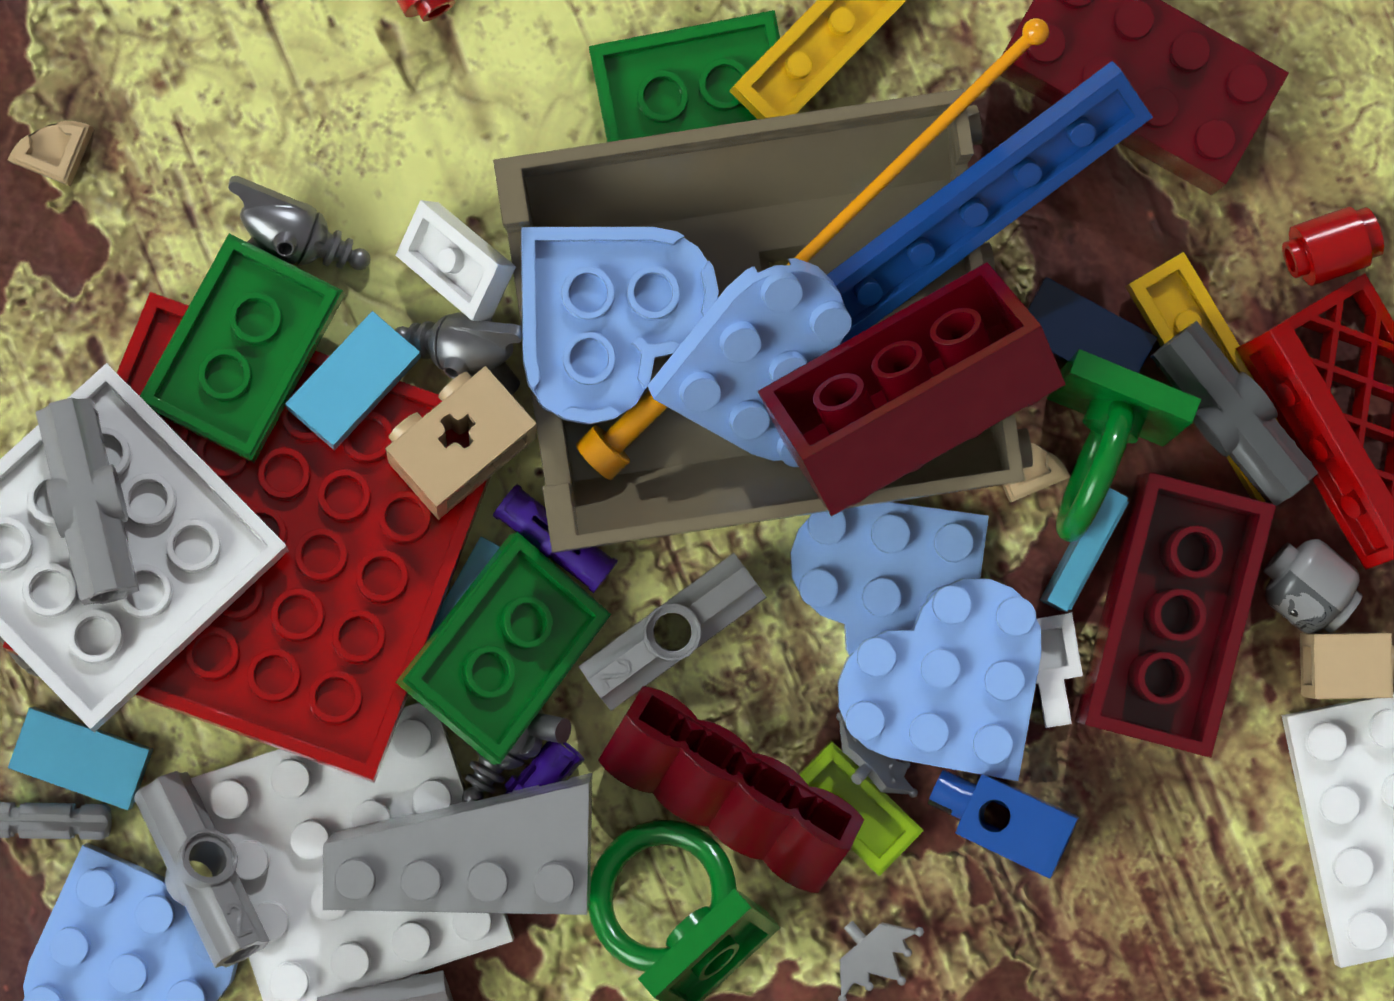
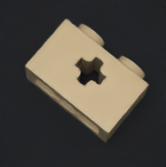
[385,366,537,520]

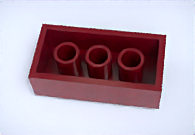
[1000,0,1289,195]
[757,262,1066,516]
[1074,472,1276,758]

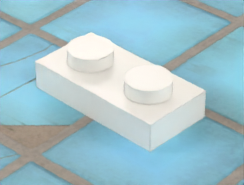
[395,200,516,322]

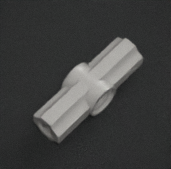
[36,398,140,605]
[579,553,767,711]
[134,771,270,968]

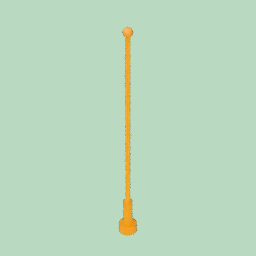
[576,18,1049,480]

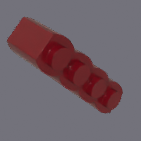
[598,686,864,893]

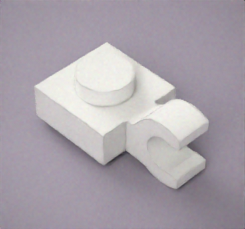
[1036,613,1083,728]

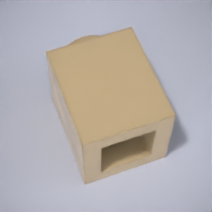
[1300,632,1394,699]

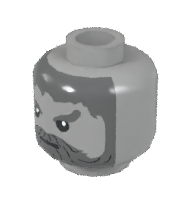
[1263,539,1363,633]

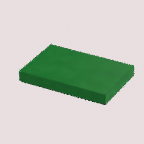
[589,10,780,142]
[140,233,345,464]
[395,532,612,765]

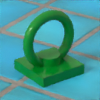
[1046,349,1201,542]
[588,820,781,1001]

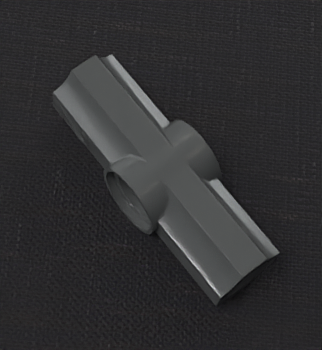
[1150,321,1318,506]

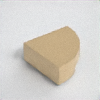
[7,120,94,187]
[1002,443,1070,502]

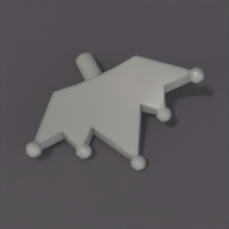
[836,712,918,798]
[838,921,924,1001]

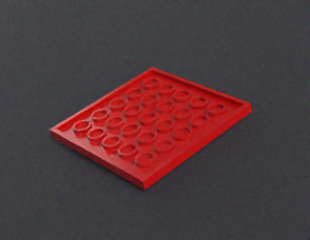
[3,292,491,783]

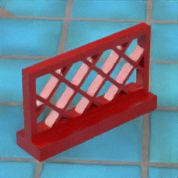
[1235,273,1394,570]

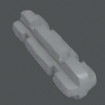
[0,802,112,840]

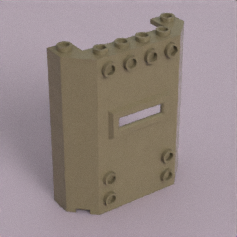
[493,88,1033,553]

